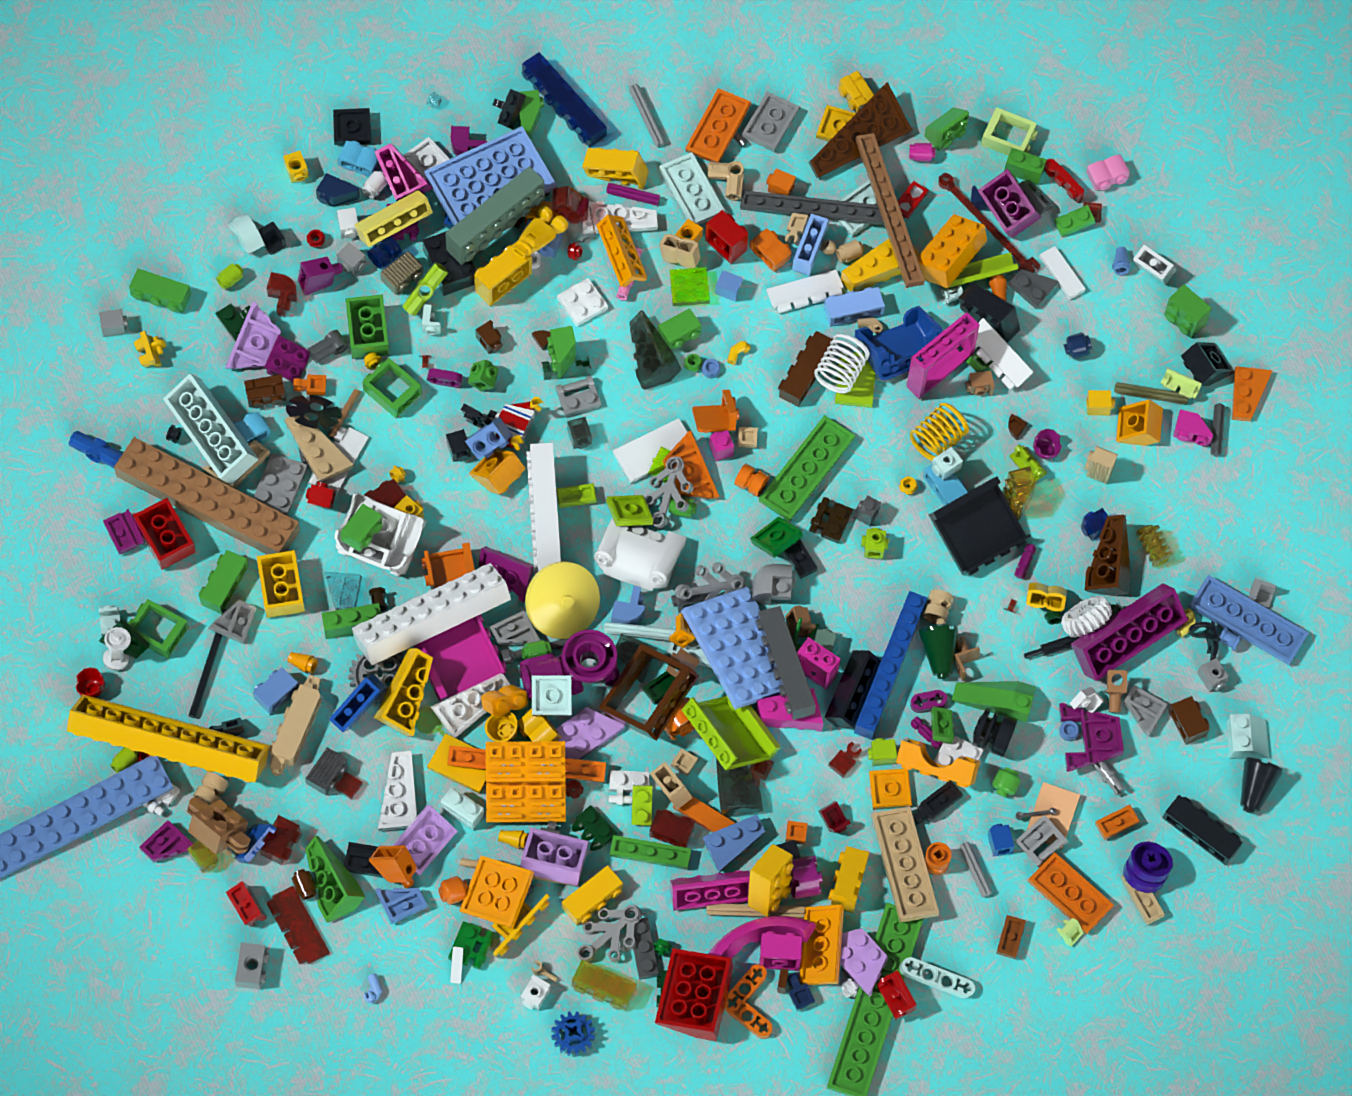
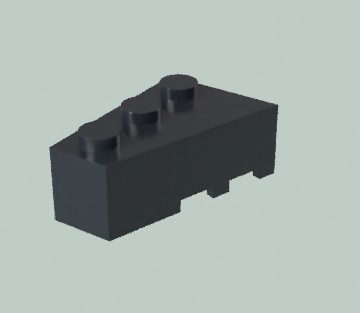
[958,283,1020,343]

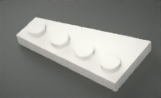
[581,198,658,234]
[431,673,511,738]
[378,751,417,831]

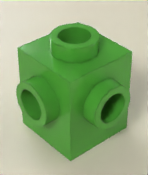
[468,360,499,391]

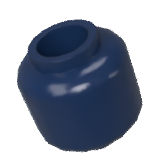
[1063,332,1092,359]

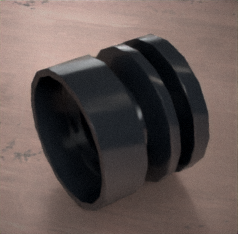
[972,707,1018,757]

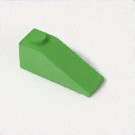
[519,90,544,140]

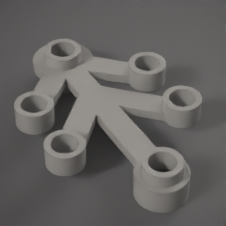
[645,456,694,528]
[675,562,745,601]
[577,905,642,962]

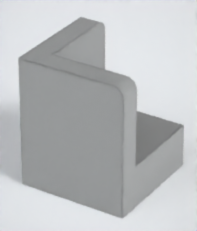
[1248,578,1277,609]

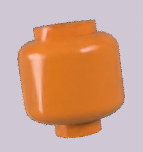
[438,876,468,905]

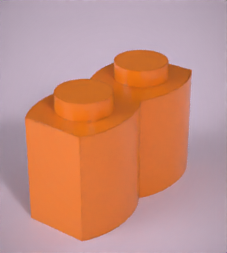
[749,228,792,272]

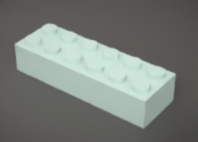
[163,374,259,485]

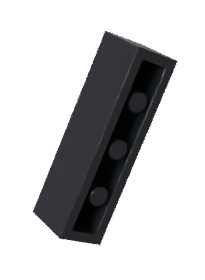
[824,650,881,728]
[1163,795,1243,865]

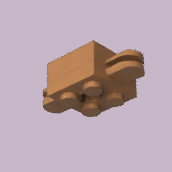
[187,797,251,854]

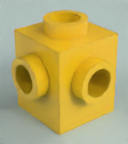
[394,495,424,519]

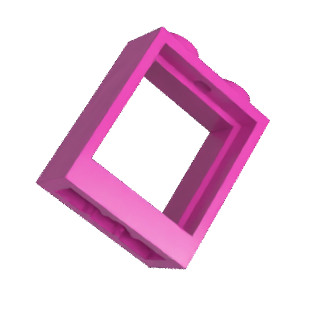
[797,637,841,690]

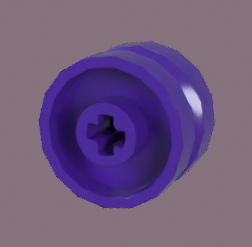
[1123,841,1173,893]

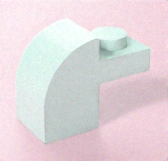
[228,215,265,254]

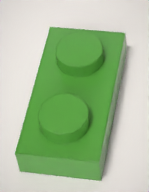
[1054,205,1095,237]
[931,706,954,744]

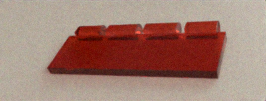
[266,886,330,964]

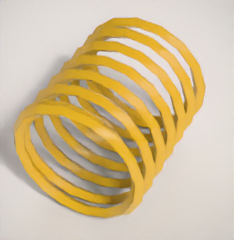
[910,403,969,461]

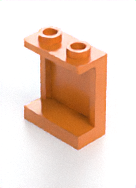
[421,543,475,590]

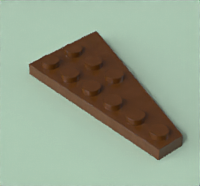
[809,82,912,178]

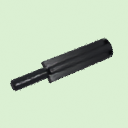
[1024,636,1080,659]

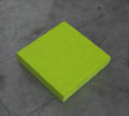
[606,495,654,526]

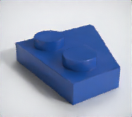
[234,824,277,863]

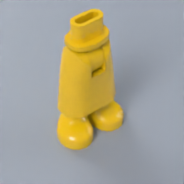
[512,206,568,258]

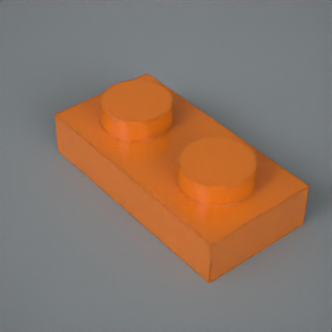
[1095,805,1140,840]

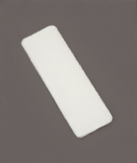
[450,947,463,984]

